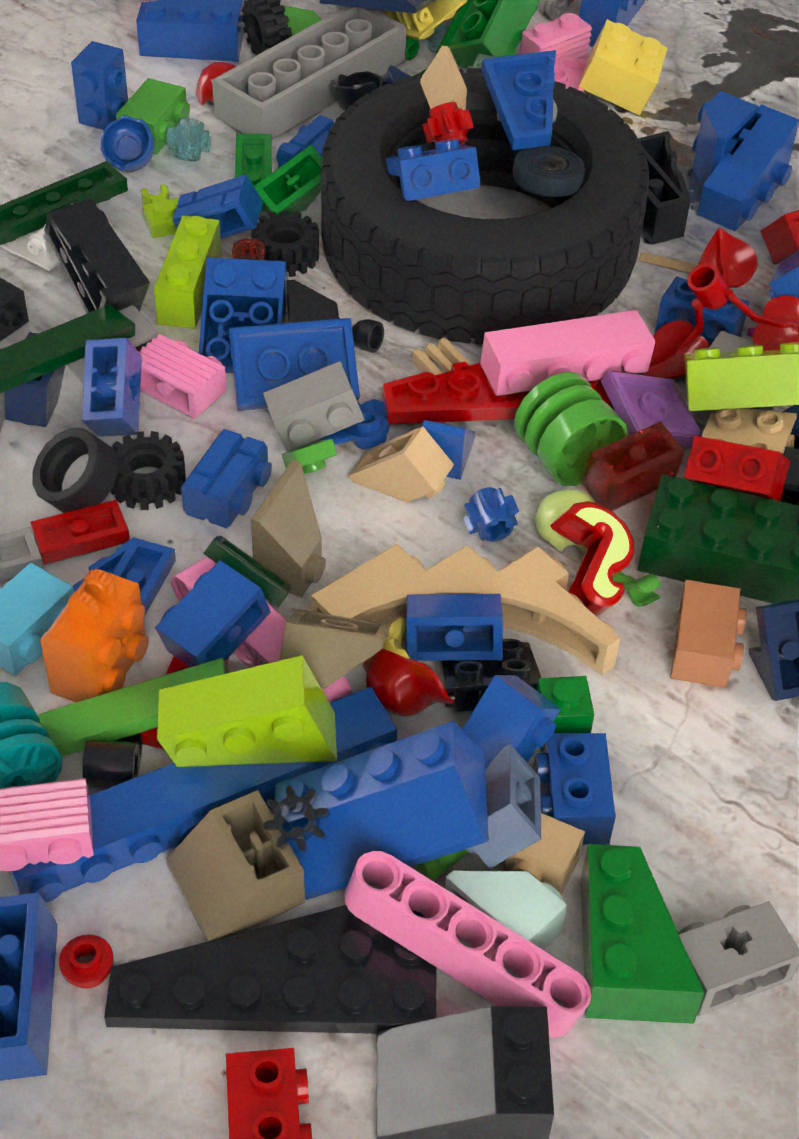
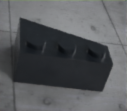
[44,198,150,313]

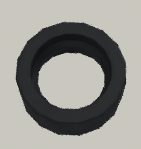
[32,428,118,513]

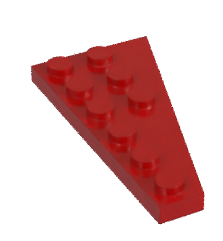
[382,361,615,425]

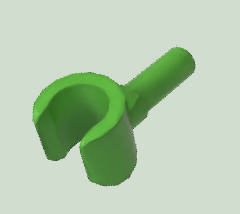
[613,572,661,607]

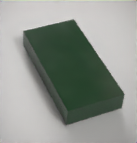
[203,535,291,608]

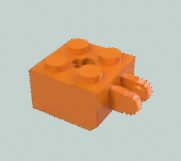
[40,569,149,702]

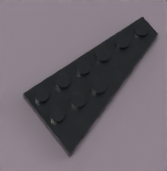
[104,881,436,1034]

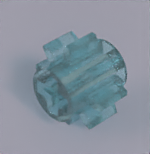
[166,118,211,161]

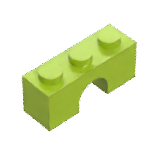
[154,215,222,329]

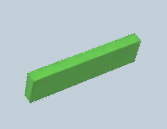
[39,658,229,756]

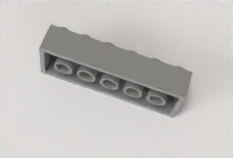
[212,6,406,139]

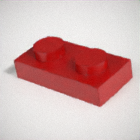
[30,500,130,565]

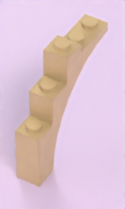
[311,544,621,676]

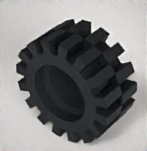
[242,0,292,56]
[251,211,319,277]
[110,431,186,510]

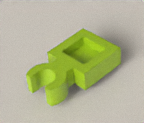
[141,184,179,238]

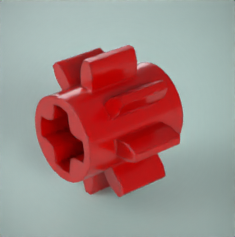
[422,102,474,145]

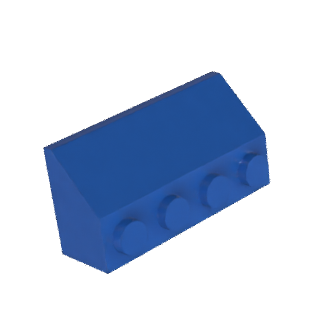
[274,721,489,900]

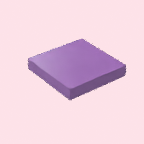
[601,371,702,448]

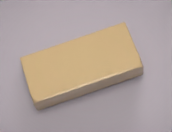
[420,46,467,111]

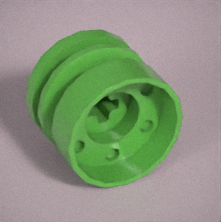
[514,372,628,486]

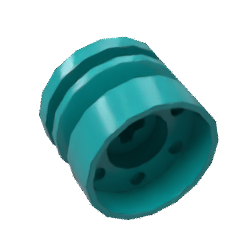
[0,682,62,789]

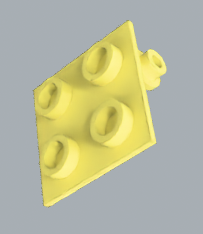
[384,0,467,40]

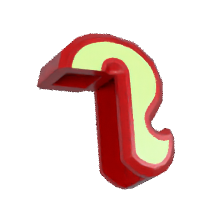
[550,501,634,616]

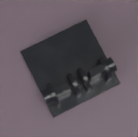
[440,639,541,712]

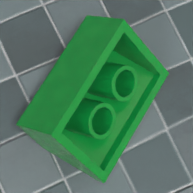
[436,0,540,68]

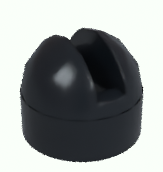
[352,319,384,353]

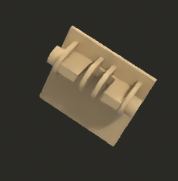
[702,408,797,454]

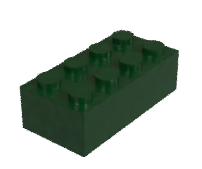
[637,474,799,604]

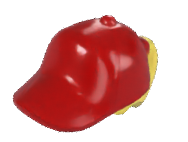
[361,617,455,717]

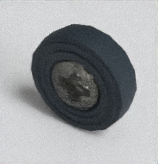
[513,146,585,197]

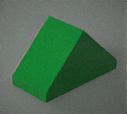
[254,145,322,216]

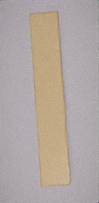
[638,252,698,273]

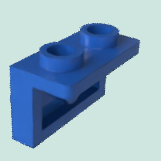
[386,139,481,201]

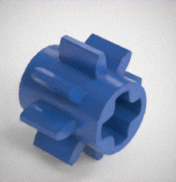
[463,487,519,542]

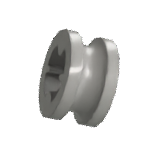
[538,0,569,20]

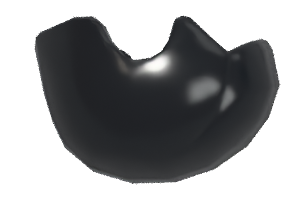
[330,71,385,110]

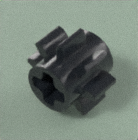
[263,785,331,853]

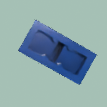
[655,276,749,346]

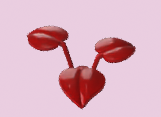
[641,228,799,379]

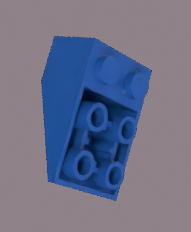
[199,257,288,373]

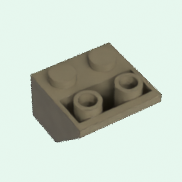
[166,790,305,942]

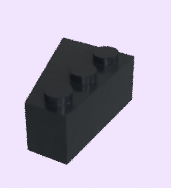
[637,131,691,245]

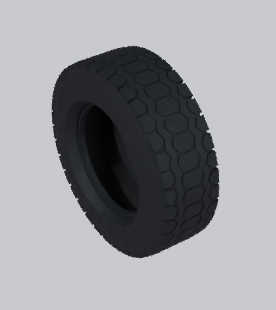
[321,68,649,344]

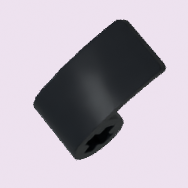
[82,733,143,786]

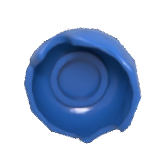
[100,115,155,172]

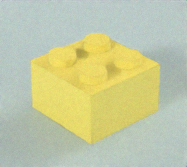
[579,19,668,116]

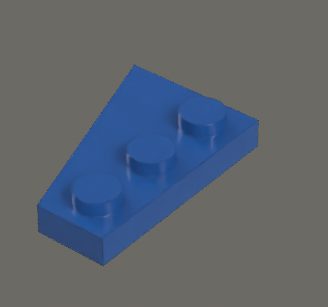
[481,50,556,150]

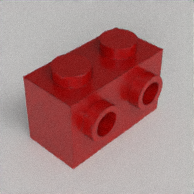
[225,1048,312,1139]

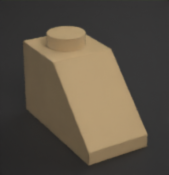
[348,426,454,502]

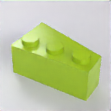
[684,342,799,411]
[157,655,337,767]

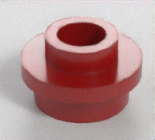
[59,934,114,989]

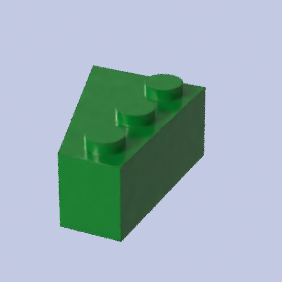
[581,844,704,1024]

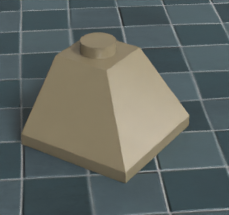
[251,460,326,598]
[280,609,391,688]

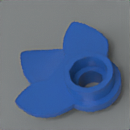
[319,399,390,449]

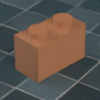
[670,580,747,688]

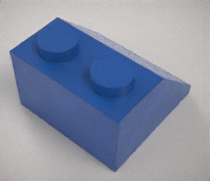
[692,91,759,187]

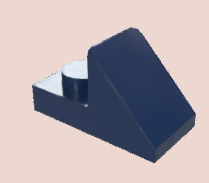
[749,599,799,701]

